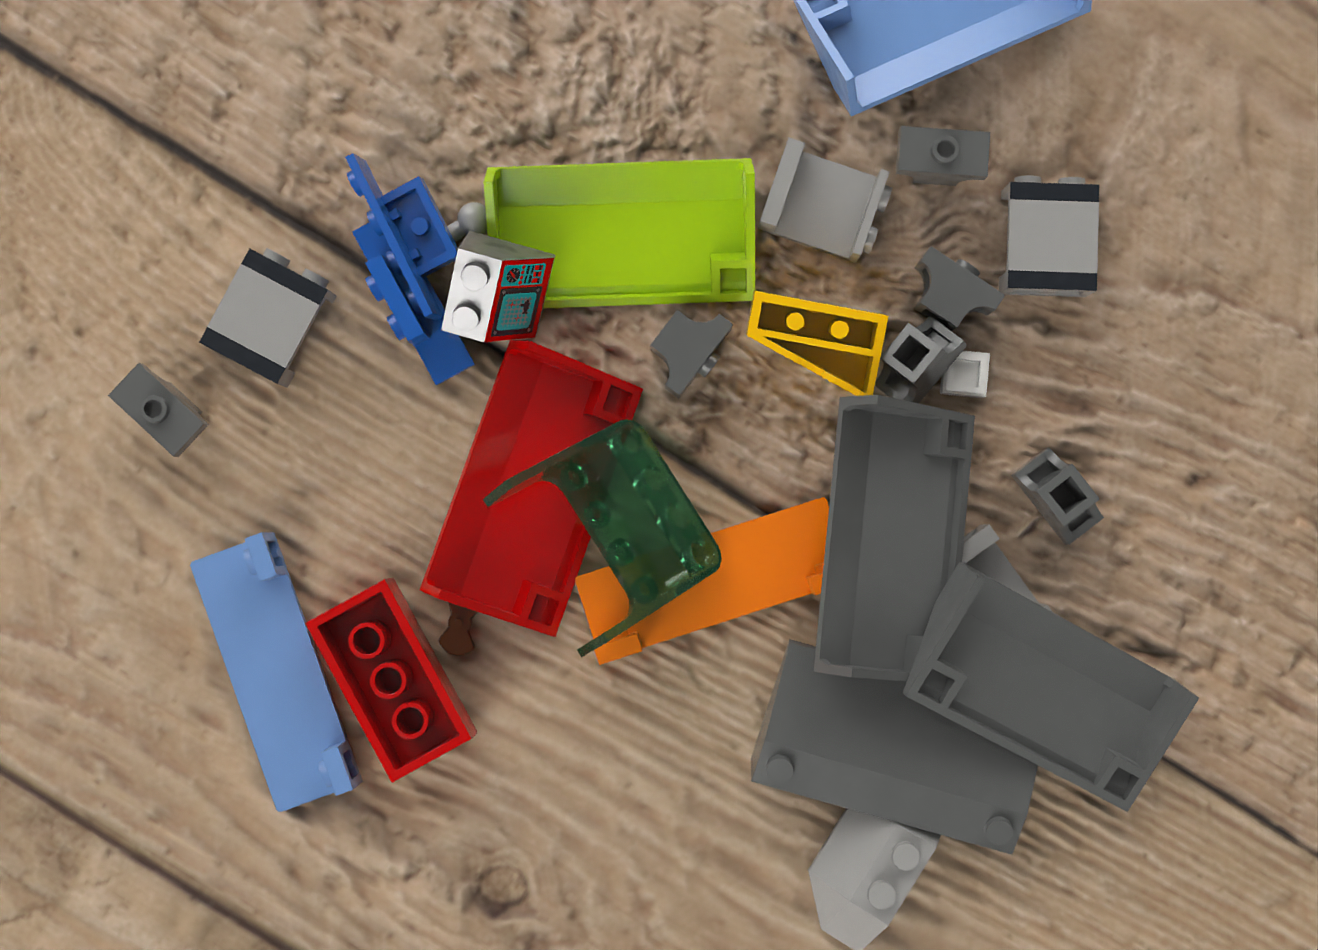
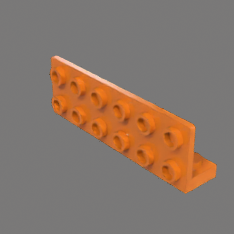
[575,497,829,665]

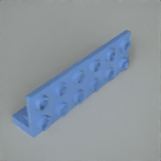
[190,532,363,812]

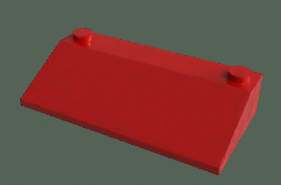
[420,340,643,637]

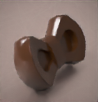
[438,602,479,656]

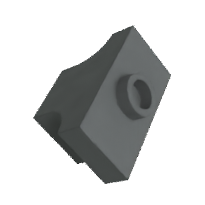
[896,126,990,186]
[913,246,1005,331]
[650,310,733,399]
[875,316,967,403]
[108,363,209,457]
[1011,447,1104,545]

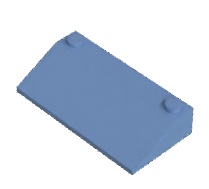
[793,0,1092,117]

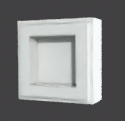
[940,351,990,398]

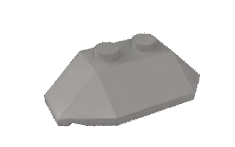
[808,808,941,950]

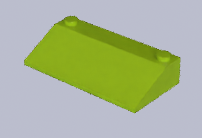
[483,158,755,308]

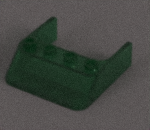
[483,419,722,658]

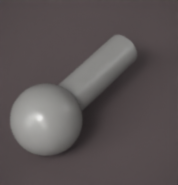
[447,202,487,242]

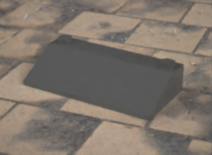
[813,395,975,682]
[903,561,1199,812]
[751,639,1038,855]

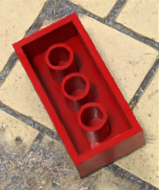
[305,578,478,783]

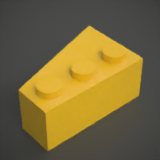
[746,290,889,396]

